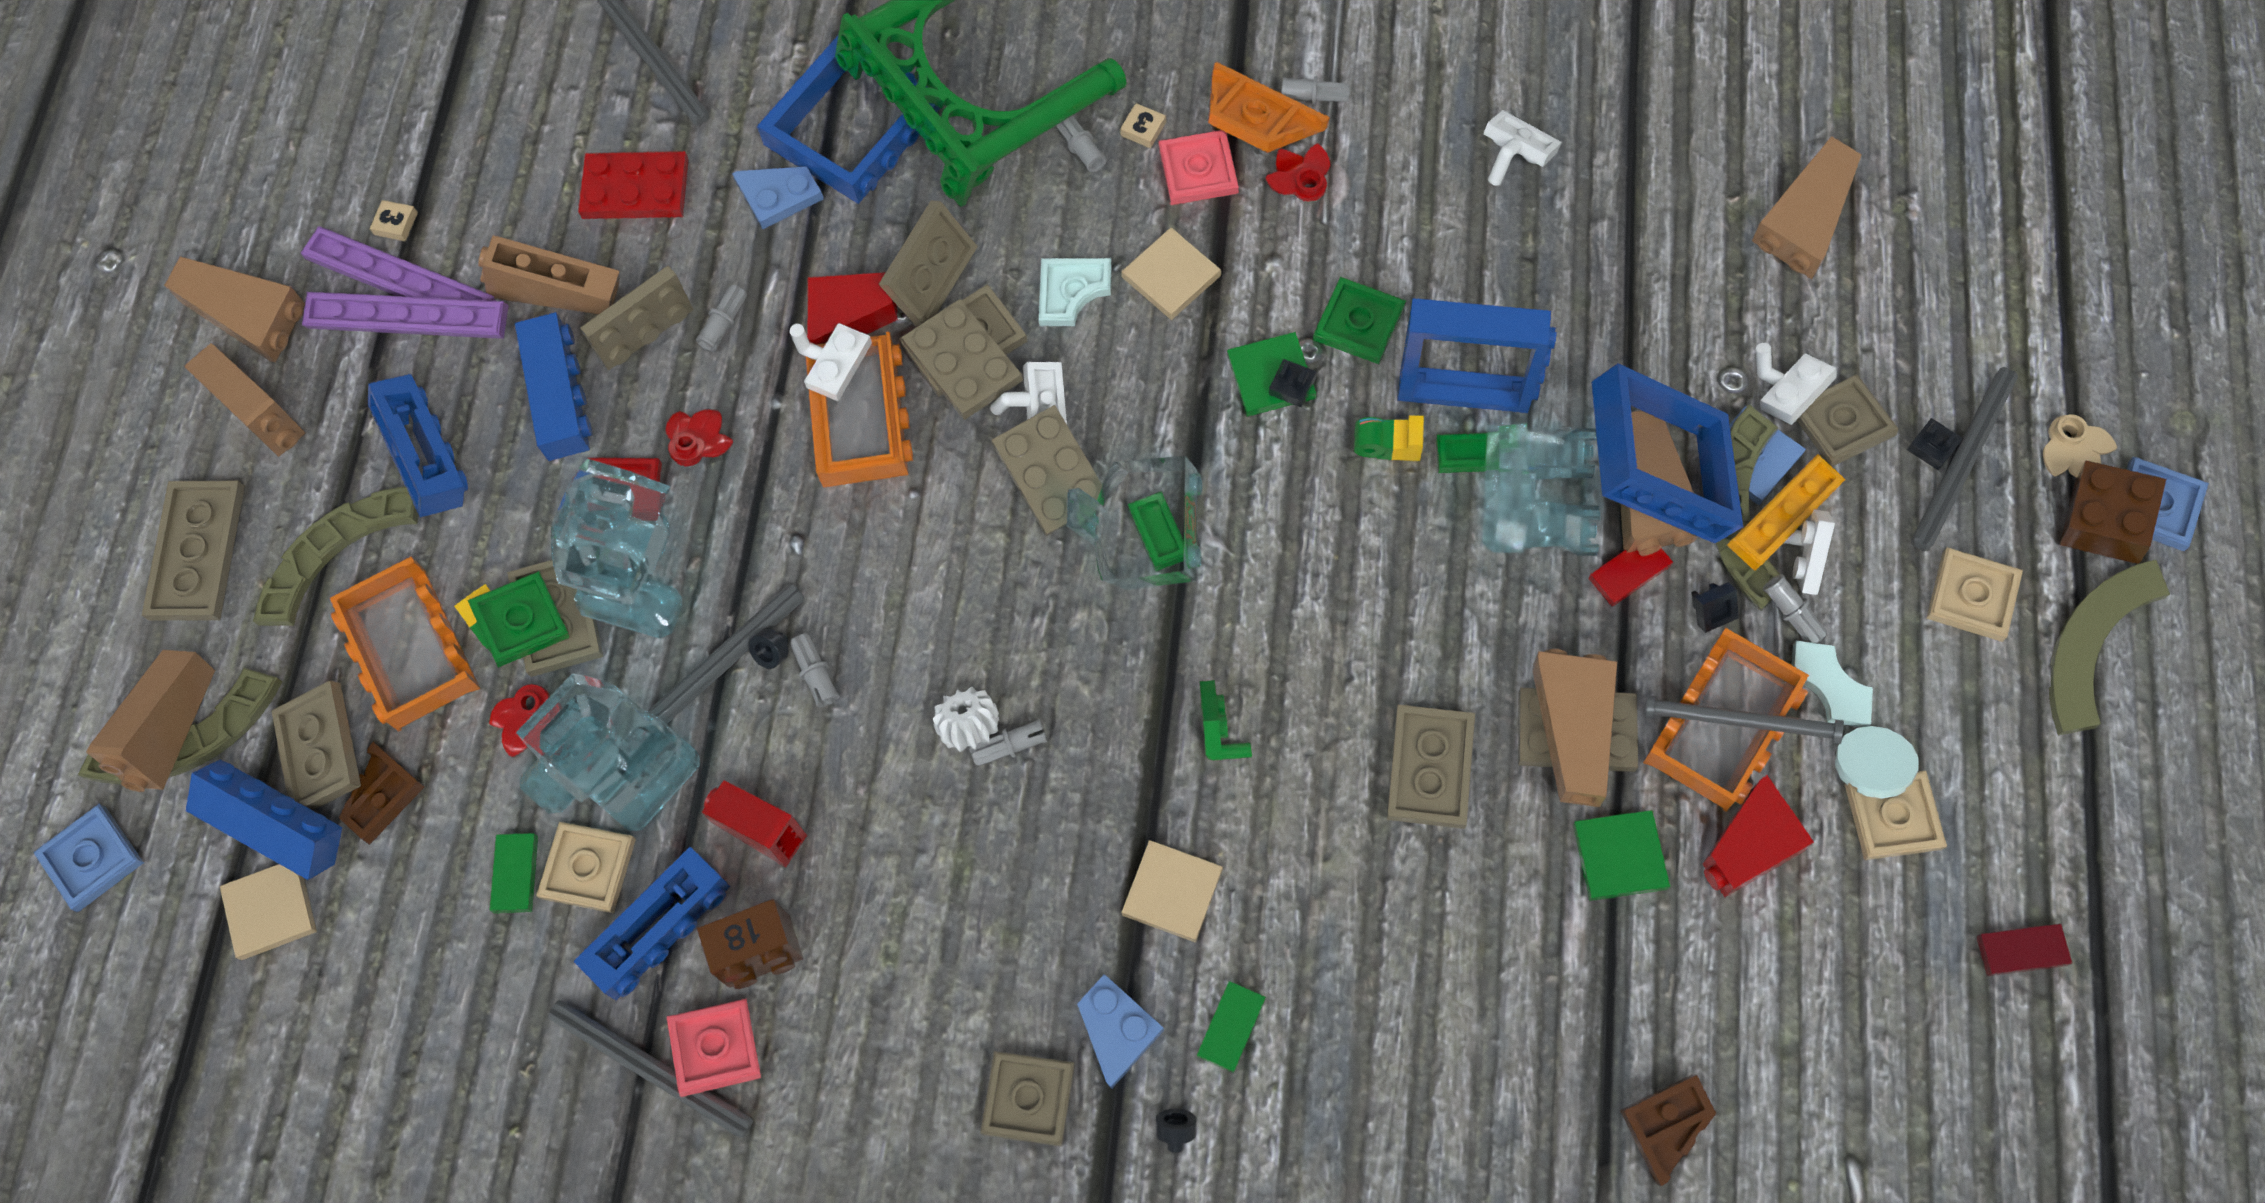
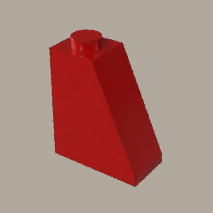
[807,272,898,345]
[1702,775,1814,897]
[702,780,807,868]

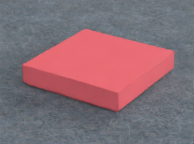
[1158,130,1239,205]
[666,999,761,1097]

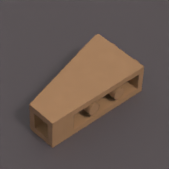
[1752,136,1862,279]
[478,235,619,315]
[164,256,305,363]
[184,343,305,457]
[1621,410,1698,556]
[1532,649,1617,807]
[86,650,215,792]

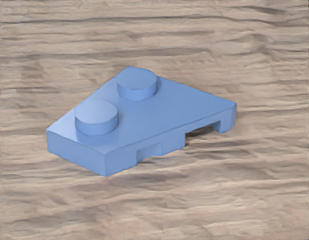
[732,167,824,229]
[1077,974,1164,1089]

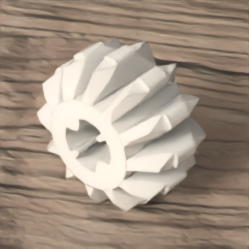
[933,686,1000,752]

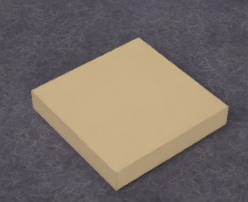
[1122,228,1221,320]
[1926,547,2023,642]
[1845,771,1947,860]
[536,822,636,913]
[1121,840,1223,943]
[220,864,317,960]

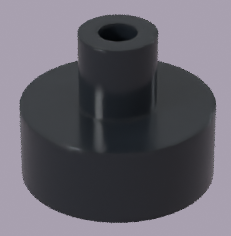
[749,629,789,669]
[1155,1109,1197,1153]

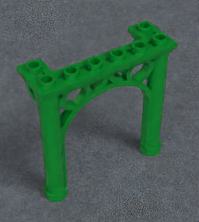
[835,0,1127,207]

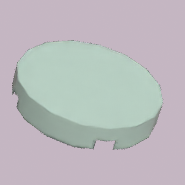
[1835,726,1918,799]

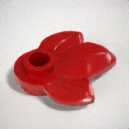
[1265,144,1330,201]
[665,409,734,467]
[489,684,561,757]

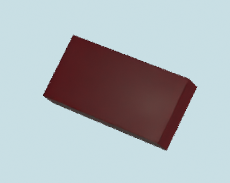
[1976,924,2073,977]

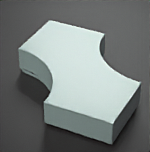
[1792,641,1873,727]

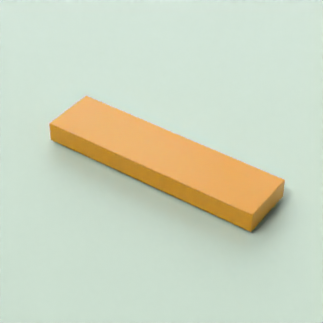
[1727,454,1845,571]

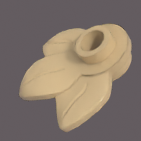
[2043,414,2117,478]

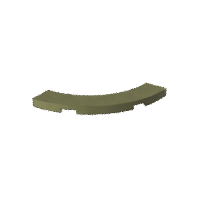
[1716,404,1780,611]
[253,487,418,626]
[2049,560,2170,736]
[78,668,282,784]

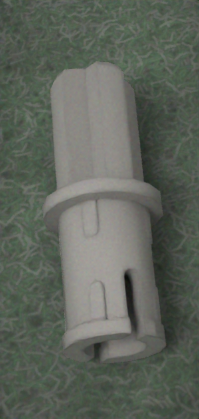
[1282,77,1350,105]
[1056,116,1107,173]
[695,285,747,352]
[1763,574,1827,643]
[790,633,840,708]
[970,719,1048,766]

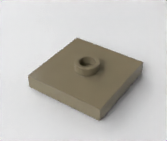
[1796,374,1899,467]
[980,1051,1075,1147]

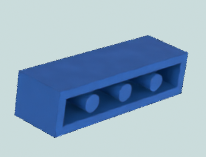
[515,312,593,461]
[185,759,342,880]

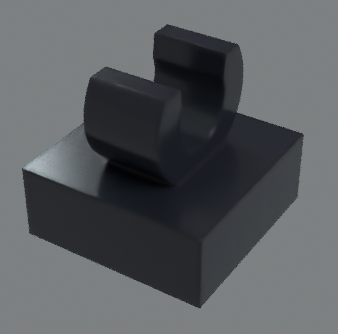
[1269,359,1317,408]
[1907,418,1963,471]
[1691,582,1739,633]

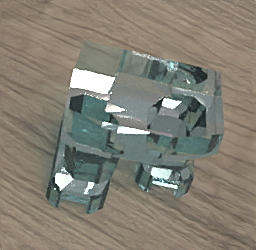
[1482,422,1600,556]
[551,459,682,638]
[516,673,700,831]

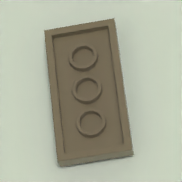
[142,481,245,621]

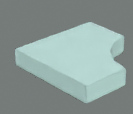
[1039,258,1112,326]

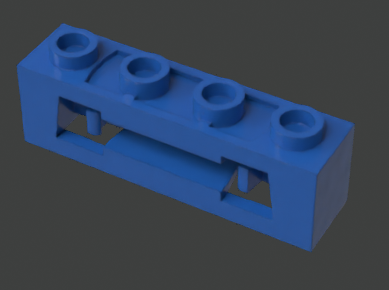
[368,374,468,518]
[573,847,731,1001]

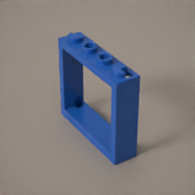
[757,34,941,204]
[1398,298,1557,413]
[1591,363,1743,543]

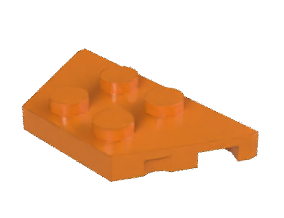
[1208,62,1330,153]

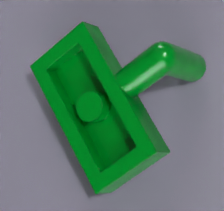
[1200,680,1252,761]

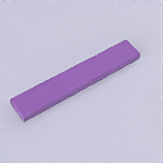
[301,226,496,301]
[302,292,509,339]

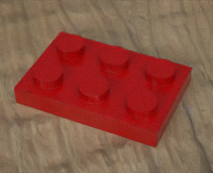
[578,151,689,219]

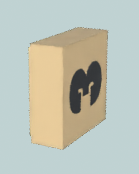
[1120,103,1166,148]
[370,200,418,241]

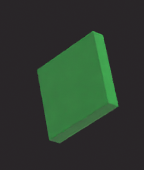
[1313,277,1406,365]
[1227,332,1316,417]
[467,571,570,668]
[1573,810,1670,901]

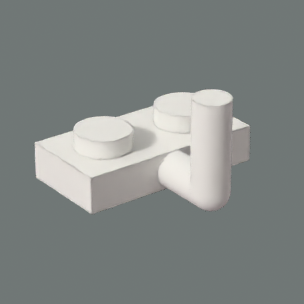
[1483,110,1562,186]
[790,323,872,401]
[1756,343,1837,425]
[990,362,1067,424]
[1784,509,1835,595]

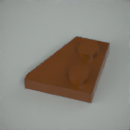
[339,742,424,845]
[1620,1074,1716,1186]

